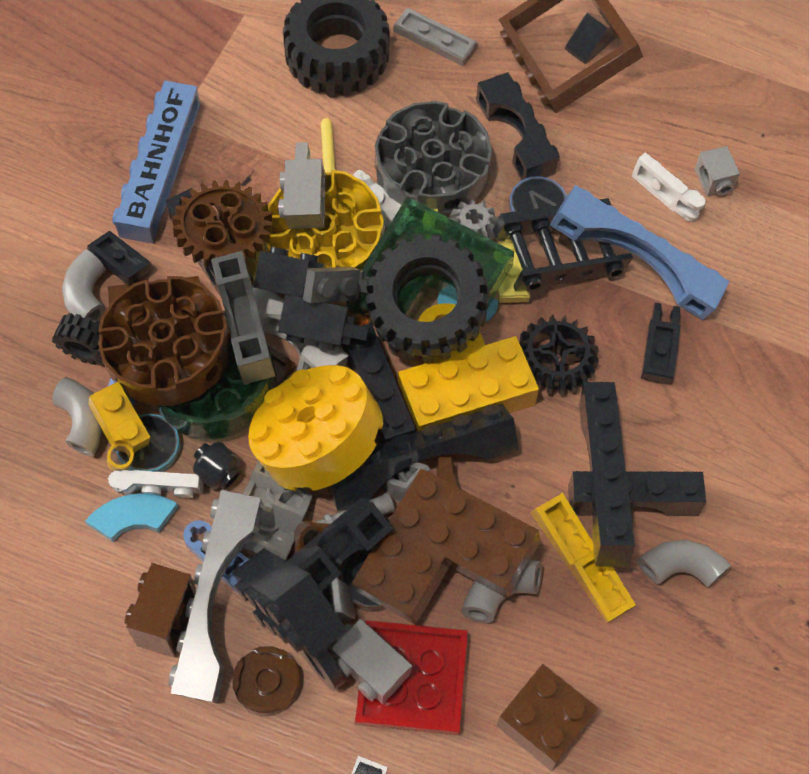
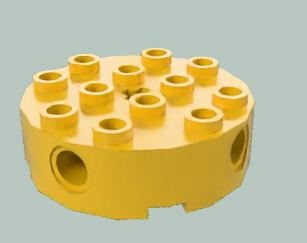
[266,170,387,276]

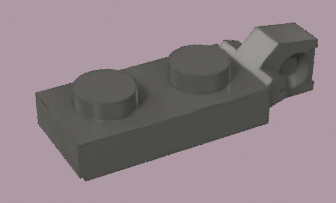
[303,267,369,303]

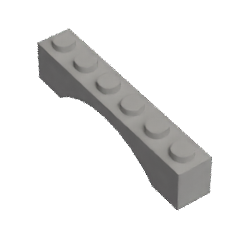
[168,490,265,703]

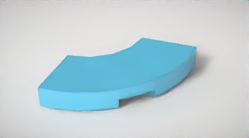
[85,494,178,542]

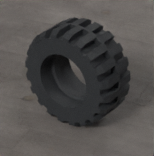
[283,0,390,96]
[366,234,488,362]

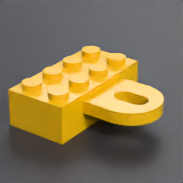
[398,303,539,432]

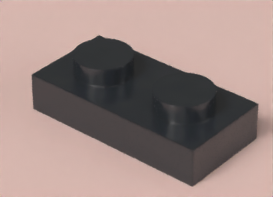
[87,231,151,286]

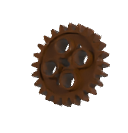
[172,180,273,268]

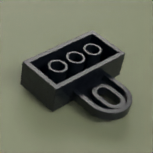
[232,548,347,691]

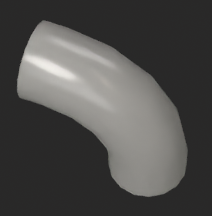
[62,249,106,322]
[52,377,104,457]
[637,539,731,588]
[462,560,542,623]

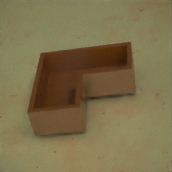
[352,468,541,625]

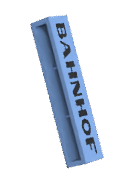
[112,80,200,244]

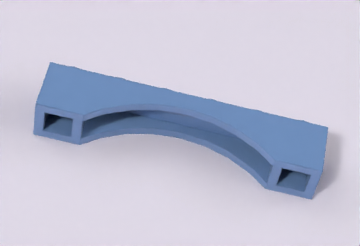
[550,185,730,320]

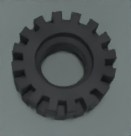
[52,313,103,365]

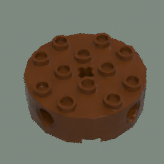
[98,276,232,406]

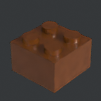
[124,563,196,658]
[496,663,598,771]

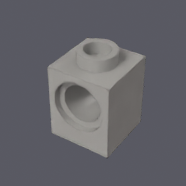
[694,146,740,197]

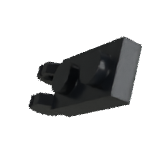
[641,302,681,384]

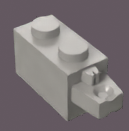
[279,142,326,229]
[327,619,411,704]

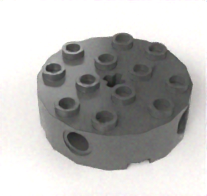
[375,101,492,216]

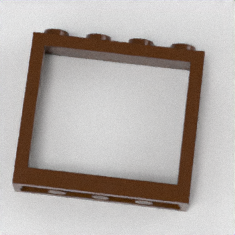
[498,0,643,113]

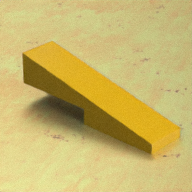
[530,493,636,623]

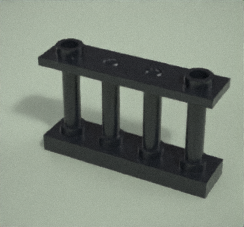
[493,198,633,291]

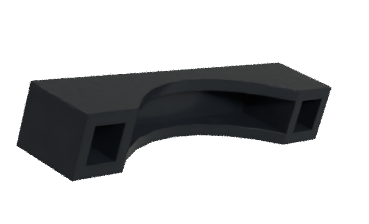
[579,382,635,567]
[328,404,519,511]

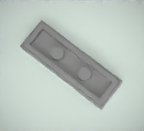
[393,7,477,66]

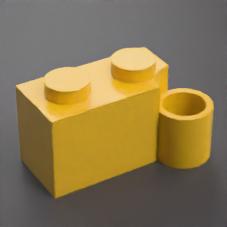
[88,381,150,472]

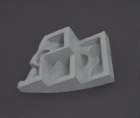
[243,461,313,560]

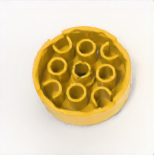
[248,365,383,491]

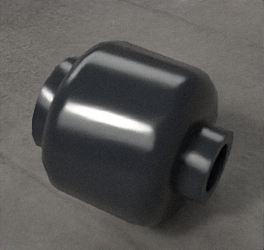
[193,442,241,490]

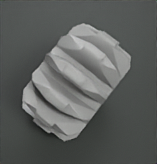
[448,198,498,250]

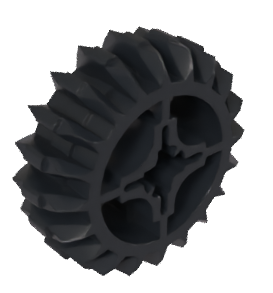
[519,314,599,396]

